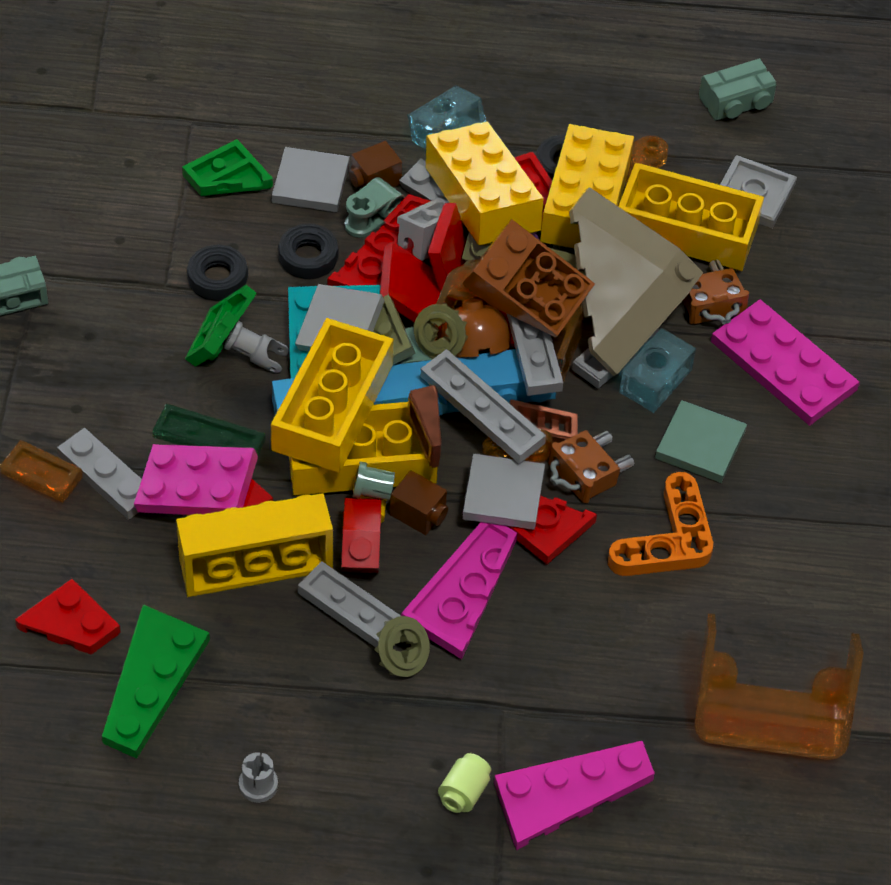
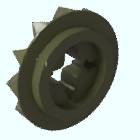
[414,303,468,358]
[374,616,430,677]

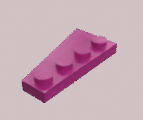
[494,741,655,850]

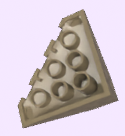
[569,187,703,376]

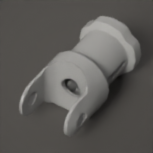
[224,321,289,374]

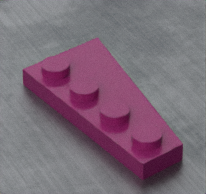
[401,522,517,659]

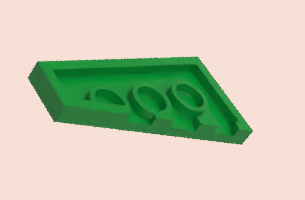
[102,605,210,759]

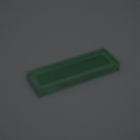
[153,403,266,456]

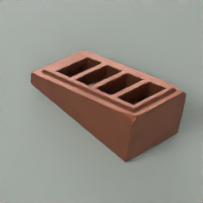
[407,385,442,468]
[509,399,578,445]

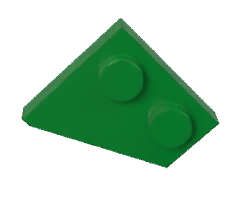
[182,139,273,196]
[185,285,256,367]

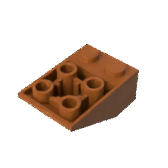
[462,219,595,337]

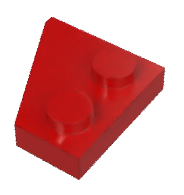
[15,579,121,655]

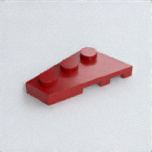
[505,495,597,564]

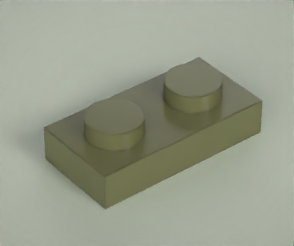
[373,294,416,365]

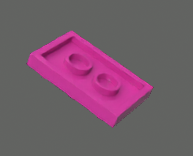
[134,444,258,515]

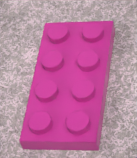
[711,299,859,426]

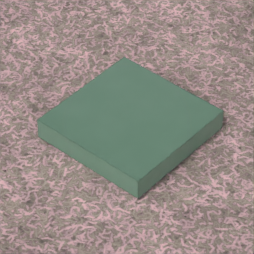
[655,400,747,483]

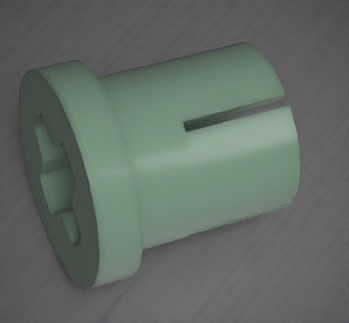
[352,461,395,501]

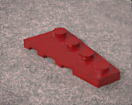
[327,194,430,286]

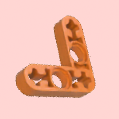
[608,472,713,576]

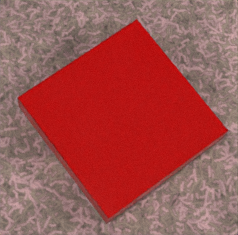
[428,203,467,300]
[380,241,440,327]

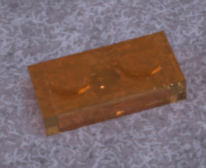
[0,440,83,503]

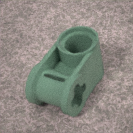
[344,177,405,238]

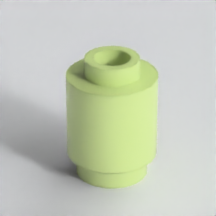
[438,753,491,813]

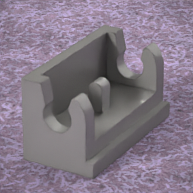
[397,197,464,261]

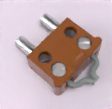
[682,260,749,324]
[548,430,634,503]

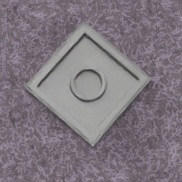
[272,147,350,212]
[720,155,797,229]
[295,284,385,352]
[463,454,545,530]

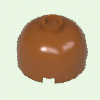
[441,298,511,357]

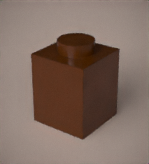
[349,140,402,189]
[390,470,448,536]

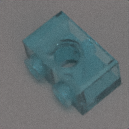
[407,85,486,149]
[619,328,696,413]

